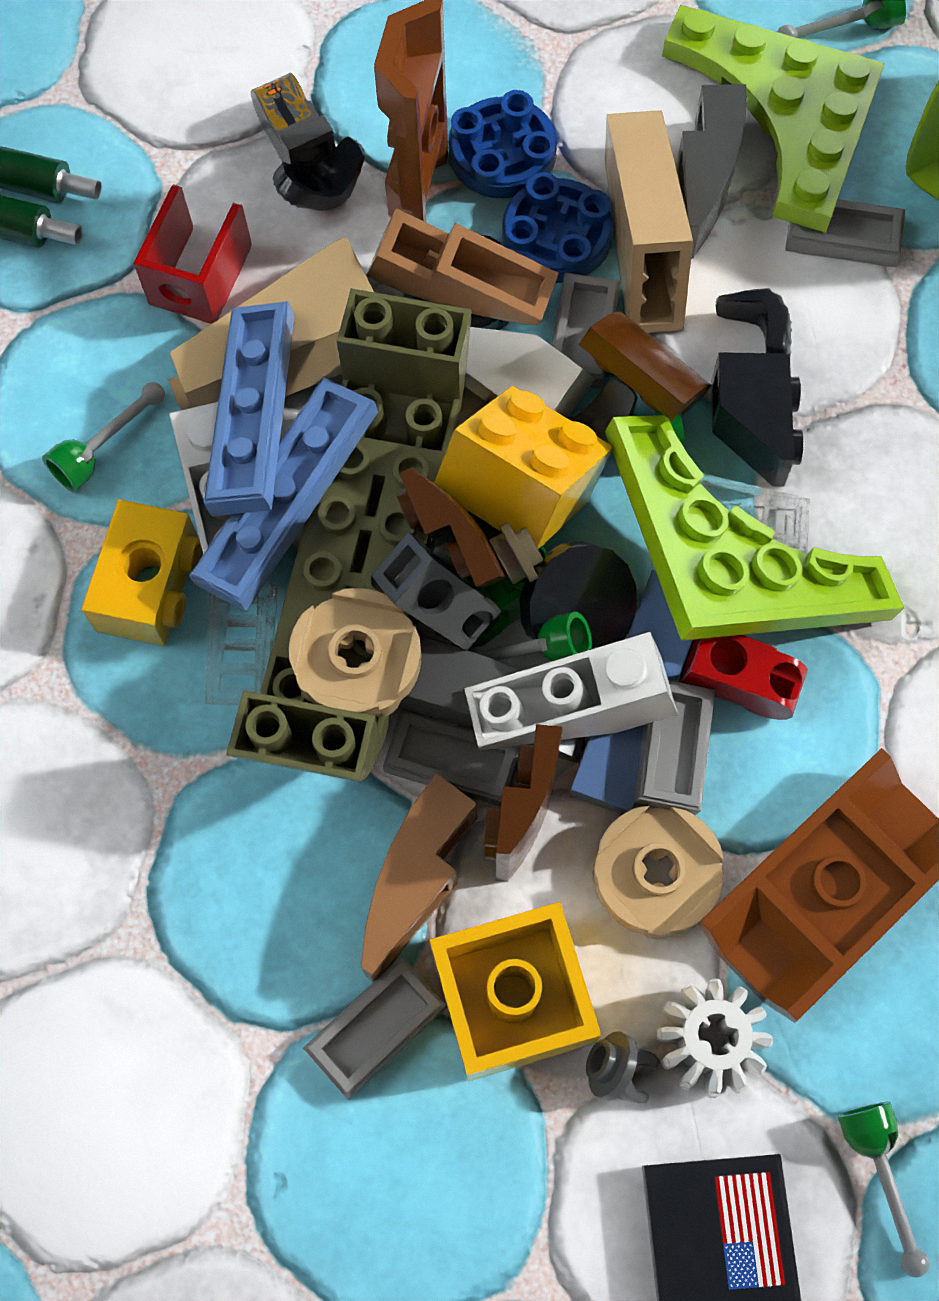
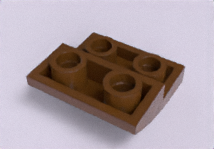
[579,311,712,421]
[396,468,509,588]
[484,724,562,882]

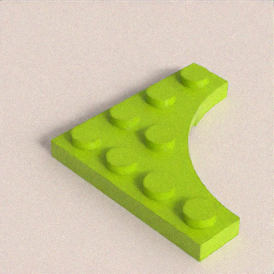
[662,4,885,233]
[605,415,904,641]

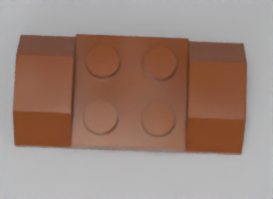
[374,0,448,223]
[699,748,939,1023]

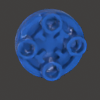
[448,90,557,198]
[502,172,613,283]

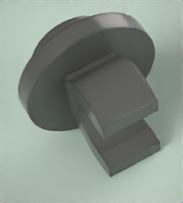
[586,1031,660,1103]

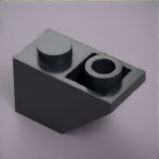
[711,352,803,486]

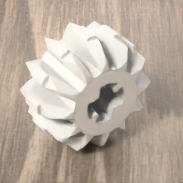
[655,979,773,1098]

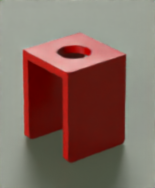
[133,185,252,324]

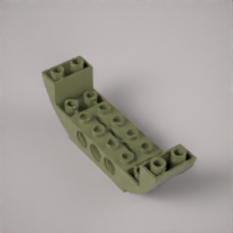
[226,288,472,782]

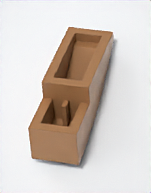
[366,208,559,326]
[361,772,477,982]

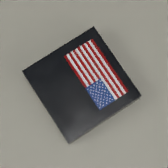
[642,1154,801,1301]

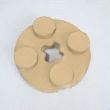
[289,588,421,717]
[592,806,724,939]

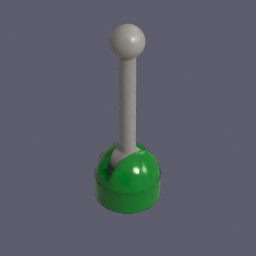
[777,0,906,38]
[42,382,165,492]
[464,612,592,662]
[837,1101,929,1278]

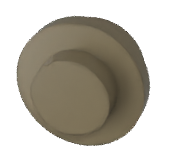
[489,522,544,585]

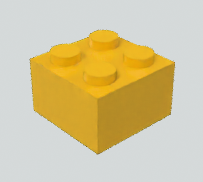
[434,385,613,549]
[429,902,601,1082]

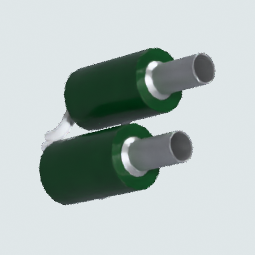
[0,146,102,247]

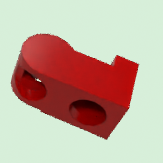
[678,635,808,720]

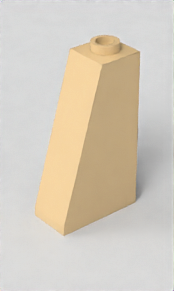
[605,110,693,333]
[168,237,374,411]

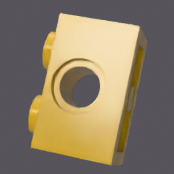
[81,499,202,646]

